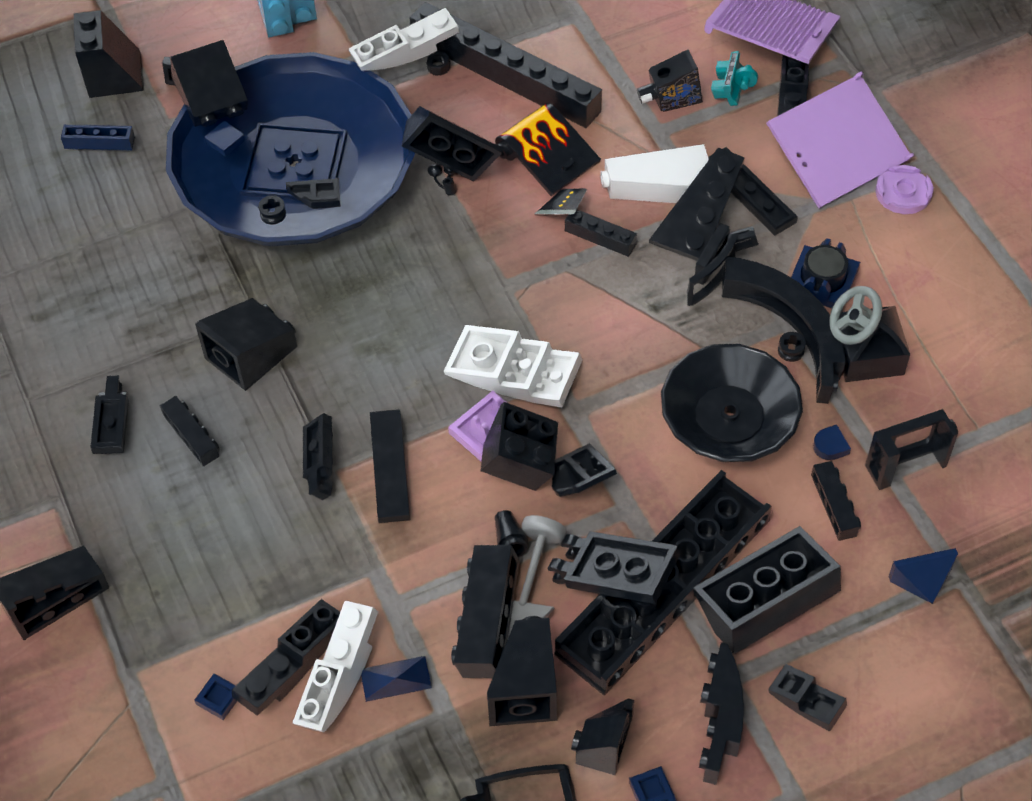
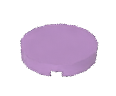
[875,165,934,214]

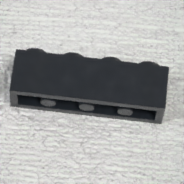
[451,545,520,678]

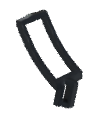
[687,226,759,306]
[460,764,576,801]

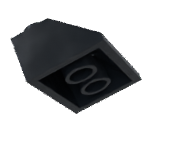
[401,106,503,181]

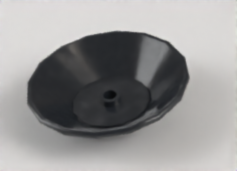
[661,344,803,462]

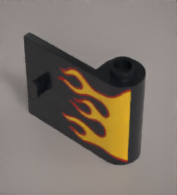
[495,103,601,196]

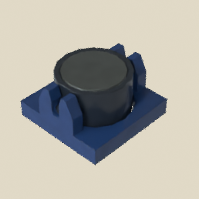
[791,238,860,311]

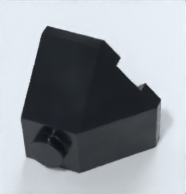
[571,698,635,775]

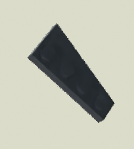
[649,148,745,261]

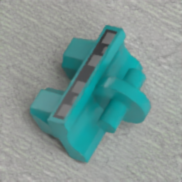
[711,51,758,106]

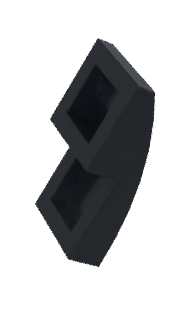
[768,664,847,731]

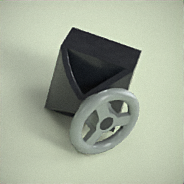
[830,286,910,382]

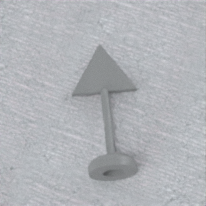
[507,515,567,640]

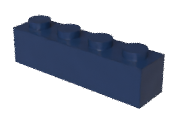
[61,124,135,150]

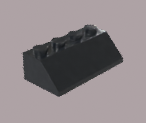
[693,526,841,654]

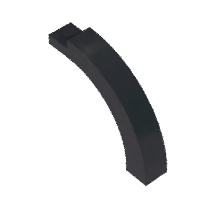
[722,257,846,404]

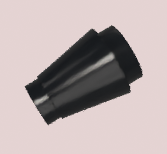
[494,510,528,557]

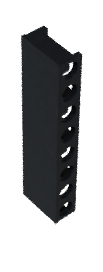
[554,470,772,696]

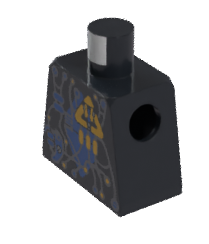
[637,49,703,112]

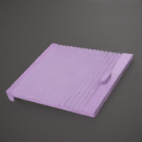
[704,0,840,64]
[766,71,915,208]

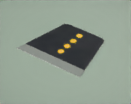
[535,188,587,214]

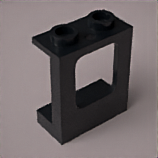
[865,409,958,490]

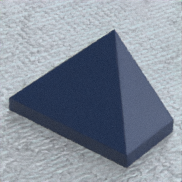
[888,548,958,604]
[361,656,432,702]

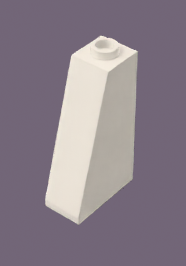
[600,144,709,203]

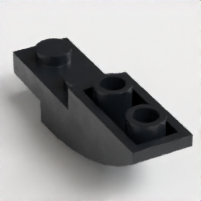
[777,54,809,116]
[232,599,340,716]
[699,642,744,785]

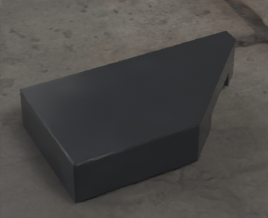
[286,178,341,209]

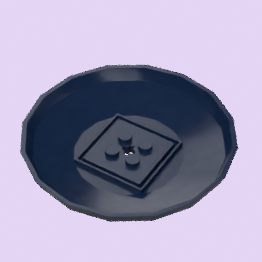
[166,52,415,246]

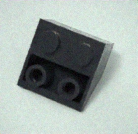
[480,402,558,491]

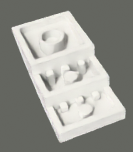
[444,325,582,408]

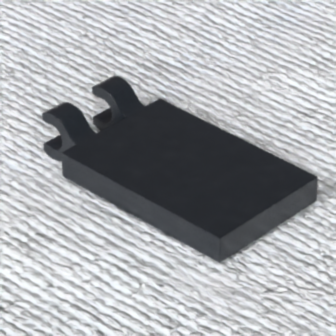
[547,531,680,604]

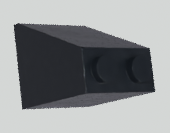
[73,10,143,98]
[170,40,248,127]
[195,298,297,391]
[487,616,557,727]

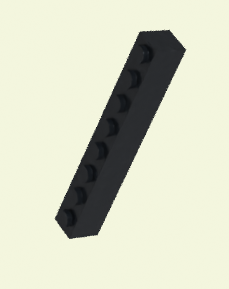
[410,2,602,128]

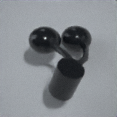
[427,163,456,195]

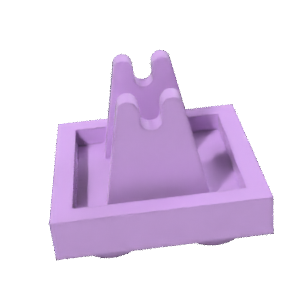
[448,391,506,461]

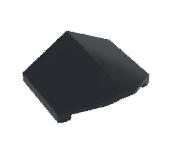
[552,444,617,497]

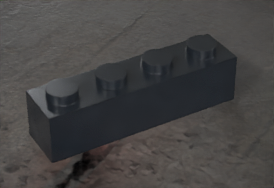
[565,209,637,257]
[160,396,219,466]
[811,461,861,541]

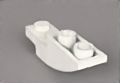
[349,8,459,71]
[293,601,378,732]

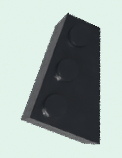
[0,545,110,640]

